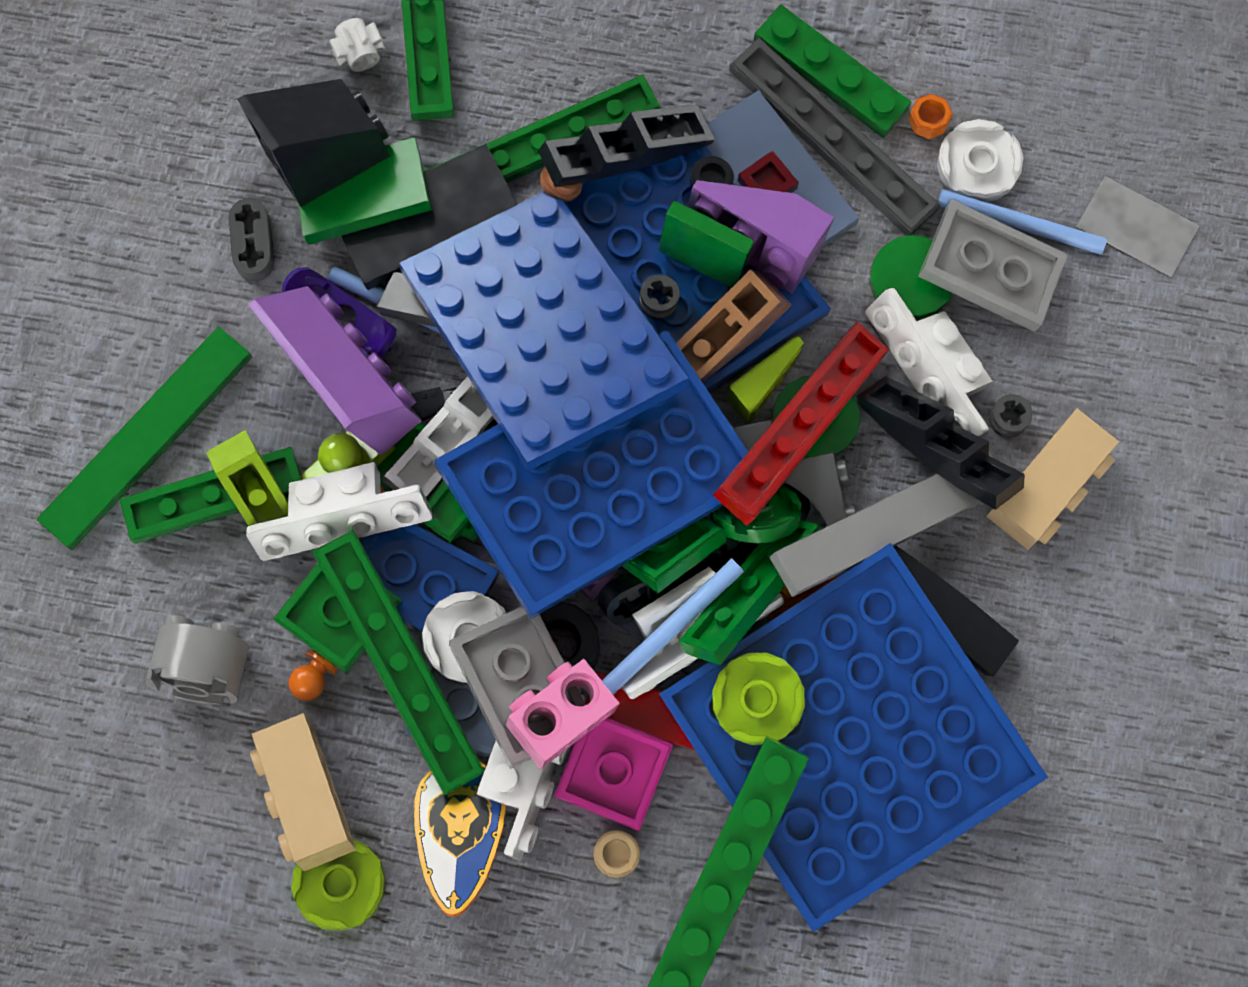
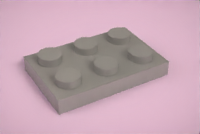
[918,199,1068,332]
[449,606,586,769]

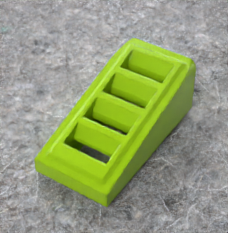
[727,336,804,424]

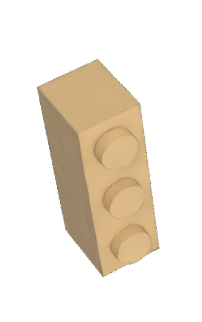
[986,408,1120,550]
[250,713,357,871]

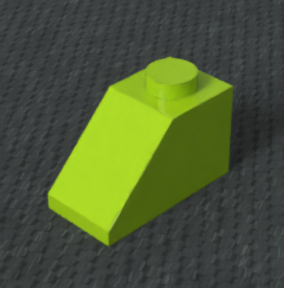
[206,430,288,526]

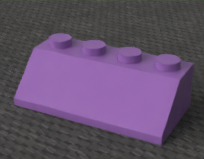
[248,286,422,455]

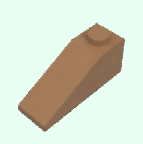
[676,269,792,383]

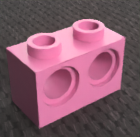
[506,659,620,770]

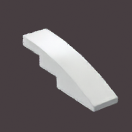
[383,376,494,498]

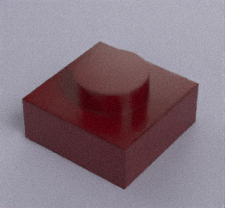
[737,150,799,193]

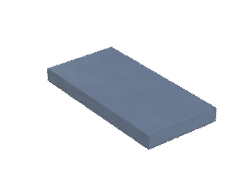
[706,90,859,248]

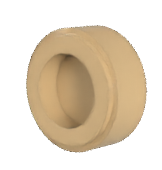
[593,830,640,878]

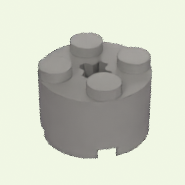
[145,615,249,705]

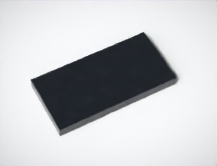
[341,144,518,290]

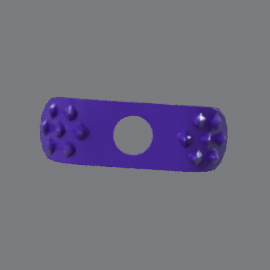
[282,267,397,358]

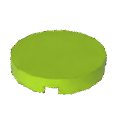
[712,652,805,745]
[291,839,386,931]

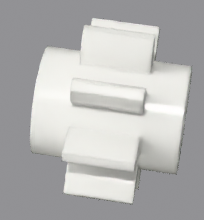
[329,18,385,72]

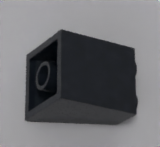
[237,79,390,207]

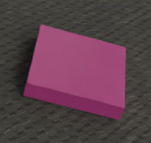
[554,717,674,831]

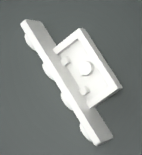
[865,288,993,437]
[246,462,432,561]
[622,567,784,699]
[476,686,585,861]

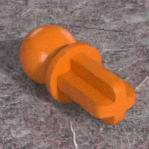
[288,650,337,701]

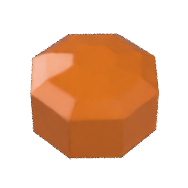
[908,93,953,139]

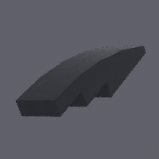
[538,104,715,188]
[857,376,1025,510]
[848,546,1019,677]

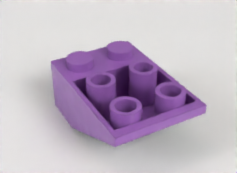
[688,180,835,293]

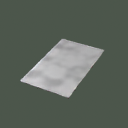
[1076,176,1199,277]

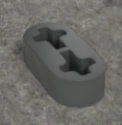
[228,198,274,281]

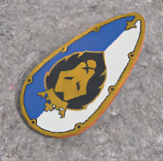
[414,762,507,917]

